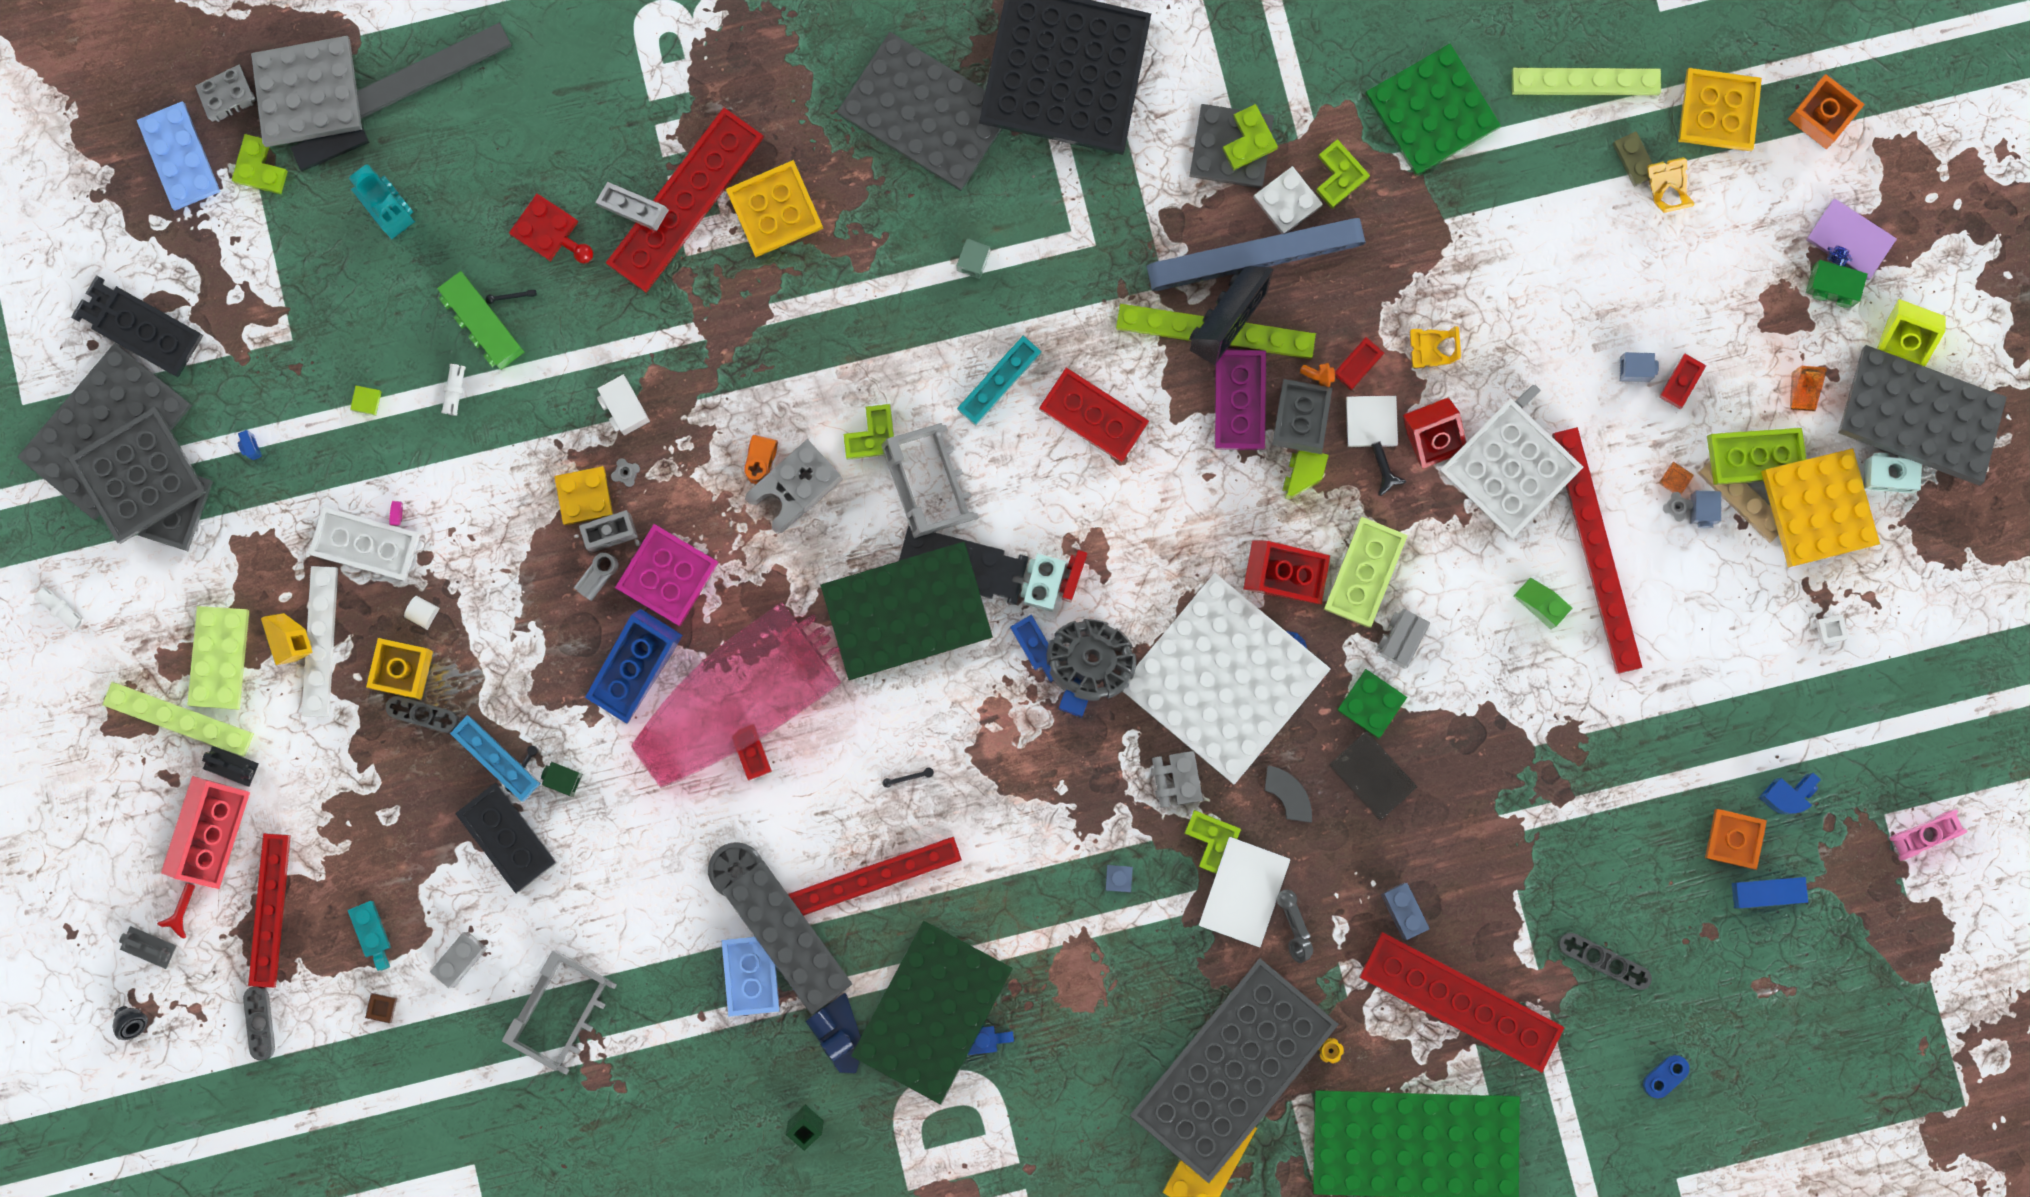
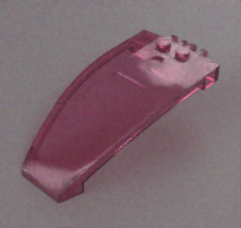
[631,602,841,788]

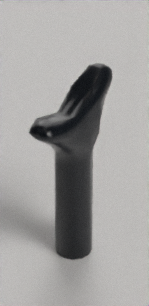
[1371,441,1407,496]

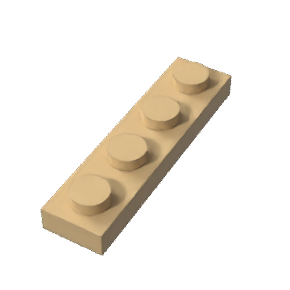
[1698,461,1779,543]

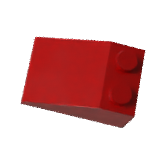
[1243,540,1331,604]

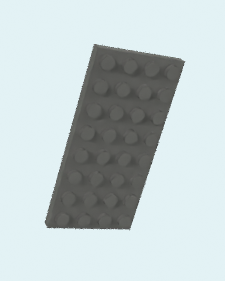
[1130,958,1339,1183]

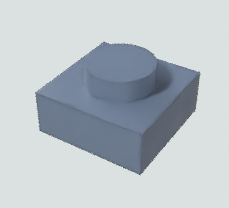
[1105,865,1133,892]

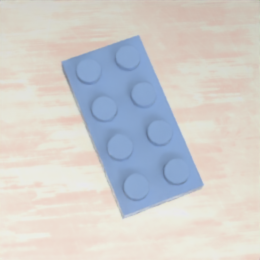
[137,101,221,211]

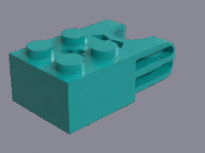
[349,164,415,239]

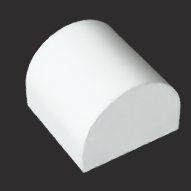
[404,596,440,630]

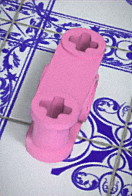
[1889,809,1967,861]

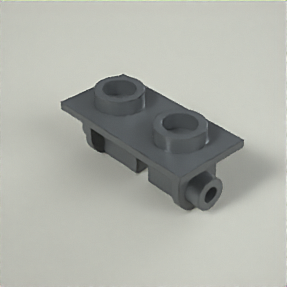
[119,926,177,969]

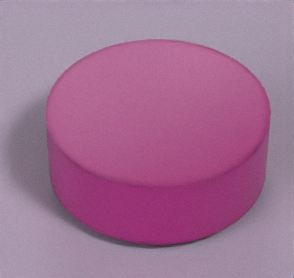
[389,501,403,526]

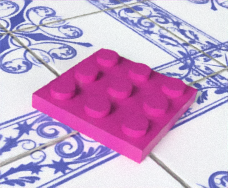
[615,524,719,627]

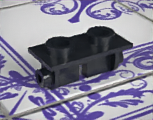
[202,746,259,787]

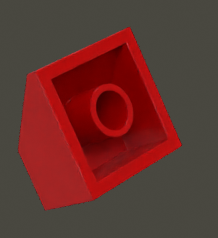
[1403,397,1466,469]

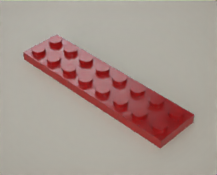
[606,107,764,293]
[1359,932,1565,1073]

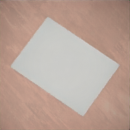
[1199,837,1290,947]

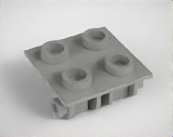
[195,64,257,122]

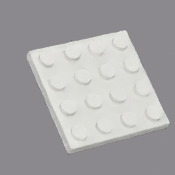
[1440,398,1583,539]

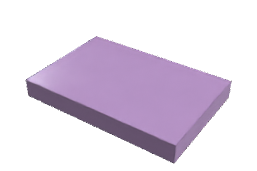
[1806,198,1897,280]

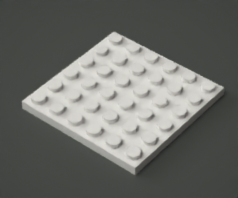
[1122,573,1331,784]

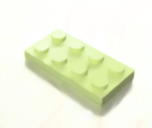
[1323,517,1408,628]
[187,606,249,710]

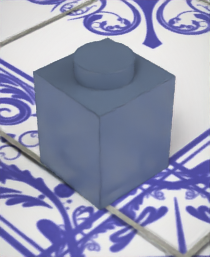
[1620,352,1659,382]
[1690,491,1721,528]

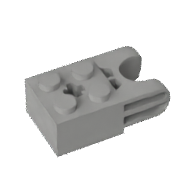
[745,439,843,534]

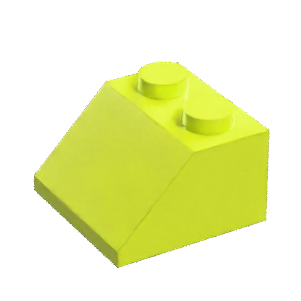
[1877,299,1946,366]

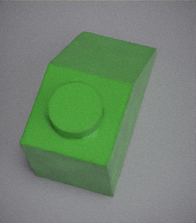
[1514,577,1573,629]

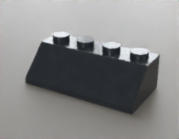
[1189,267,1273,366]

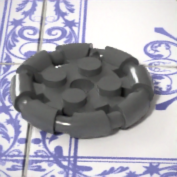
[1046,619,1136,701]

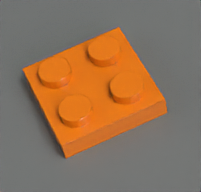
[1705,809,1767,870]

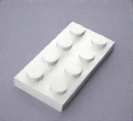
[308,507,420,582]

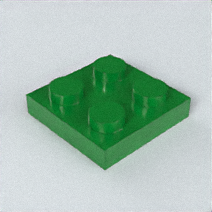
[1337,669,1407,739]

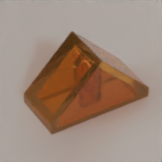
[1790,366,1827,411]

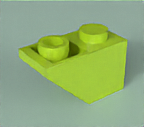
[1282,450,1328,500]

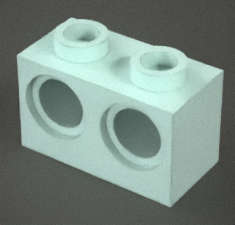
[1020,553,1066,612]

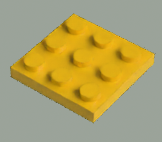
[1678,68,1762,152]
[726,160,823,258]

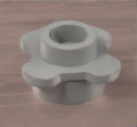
[611,458,640,487]
[1663,492,1693,521]

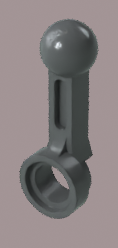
[1277,889,1313,963]

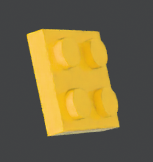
[554,466,613,525]

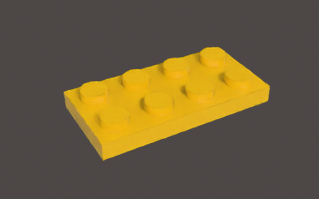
[1162,1127,1257,1197]

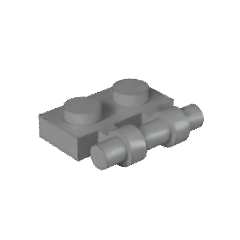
[1151,751,1203,808]

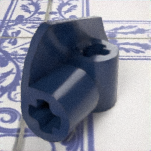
[805,993,861,1073]

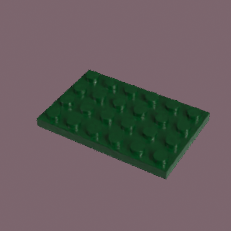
[820,541,993,681]
[851,920,1013,1105]

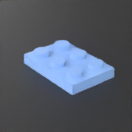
[722,937,780,1017]

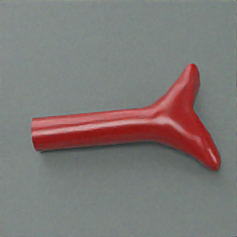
[157,883,195,939]

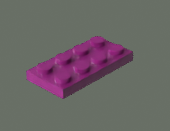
[1215,350,1266,450]

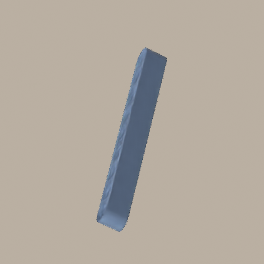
[1146,218,1366,291]

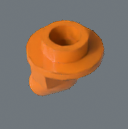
[1300,363,1335,387]

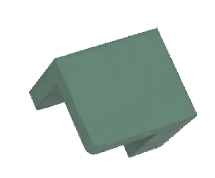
[956,239,990,279]

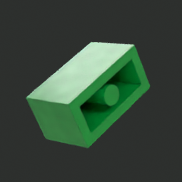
[1805,260,1868,308]

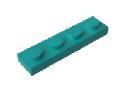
[957,335,1042,426]

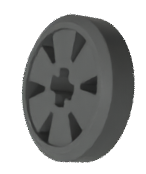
[708,842,763,896]

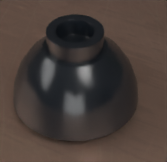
[112,1006,148,1040]

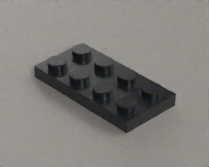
[455,782,558,894]

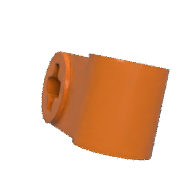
[744,435,778,485]

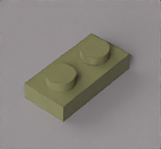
[1613,131,1653,187]

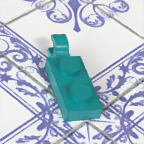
[347,901,391,971]

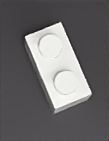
[597,374,650,436]

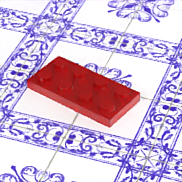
[1039,367,1149,463]

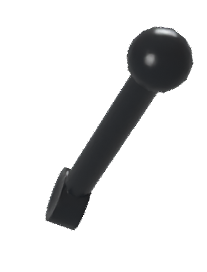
[485,290,537,304]
[505,746,538,793]
[882,768,934,788]

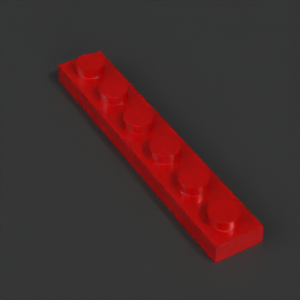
[248,833,291,988]

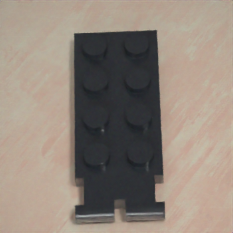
[71,275,204,378]
[899,526,1029,605]

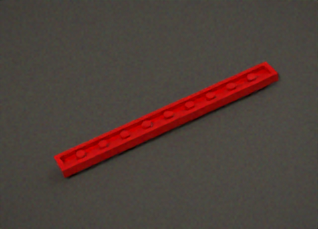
[1552,427,1643,674]

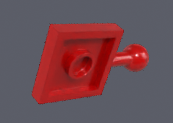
[509,194,593,264]

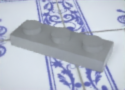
[595,182,669,231]

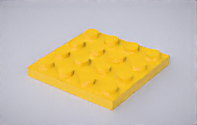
[1761,448,1880,568]

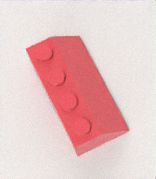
[161,776,250,889]

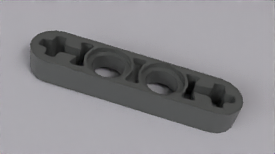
[1558,933,1652,990]

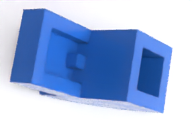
[1758,773,1821,814]

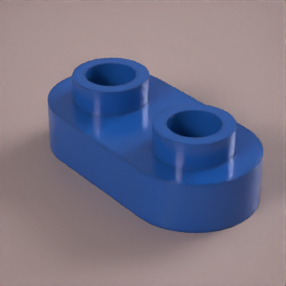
[1643,1055,1689,1098]

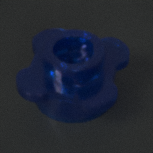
[1827,245,1853,266]

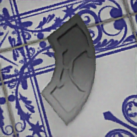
[1264,766,1312,823]

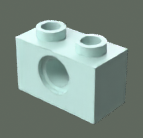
[1863,453,1922,494]

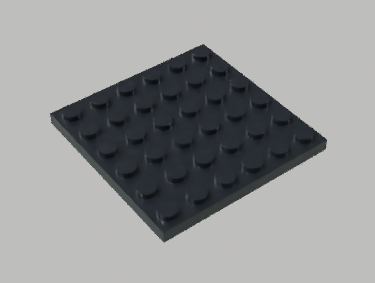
[979,0,1152,155]

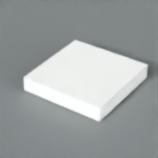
[1346,396,1398,447]

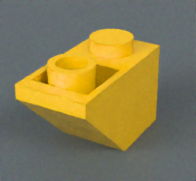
[261,613,313,665]

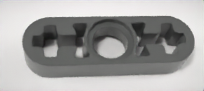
[386,696,459,733]
[243,986,275,1060]

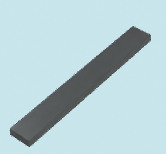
[357,22,512,119]

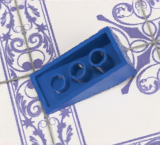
[585,609,683,724]

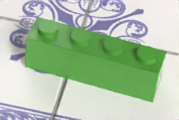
[437,271,525,370]

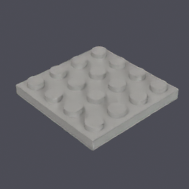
[251,36,362,147]

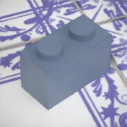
[1381,883,1430,940]

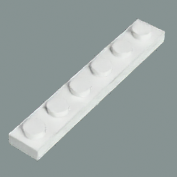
[302,566,338,717]

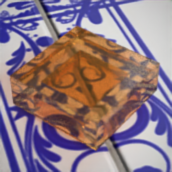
[1658,461,1694,495]

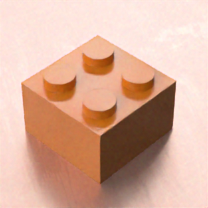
[1788,74,1865,149]

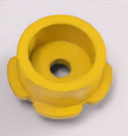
[1319,1038,1344,1064]

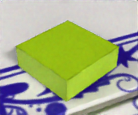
[350,386,382,416]

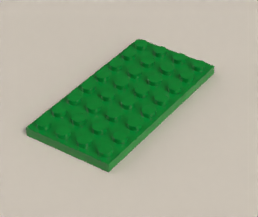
[1313,1090,1520,1197]

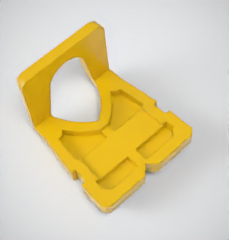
[1647,157,1694,213]
[1409,326,1461,369]

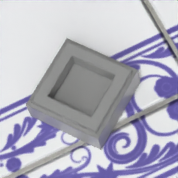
[1515,385,1541,408]

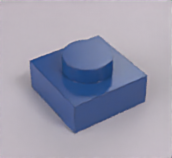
[237,430,262,460]

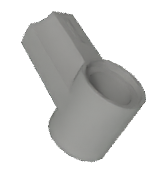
[574,553,619,601]

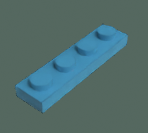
[450,715,541,802]

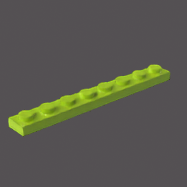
[1116,303,1316,359]

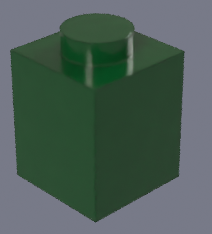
[541,761,583,797]
[786,1104,824,1151]

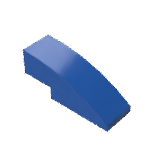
[1732,877,1808,908]

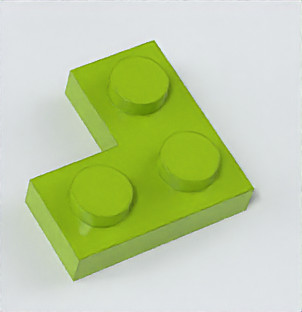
[1222,104,1278,171]
[231,134,288,194]
[1316,139,1370,209]
[843,404,894,460]
[1184,810,1241,874]

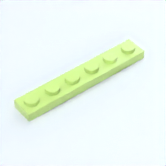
[1512,68,1661,95]
[102,682,254,757]

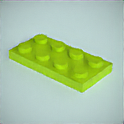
[1707,428,1807,485]

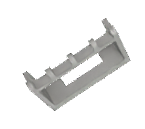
[881,423,979,538]
[502,950,617,1075]

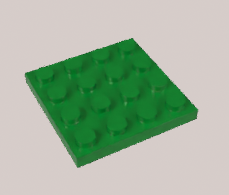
[1365,44,1501,176]

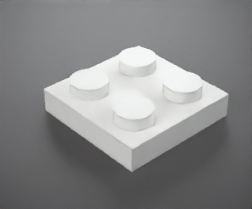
[1253,166,1323,234]

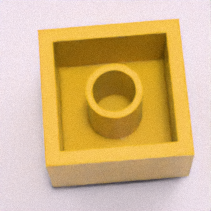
[366,638,433,700]

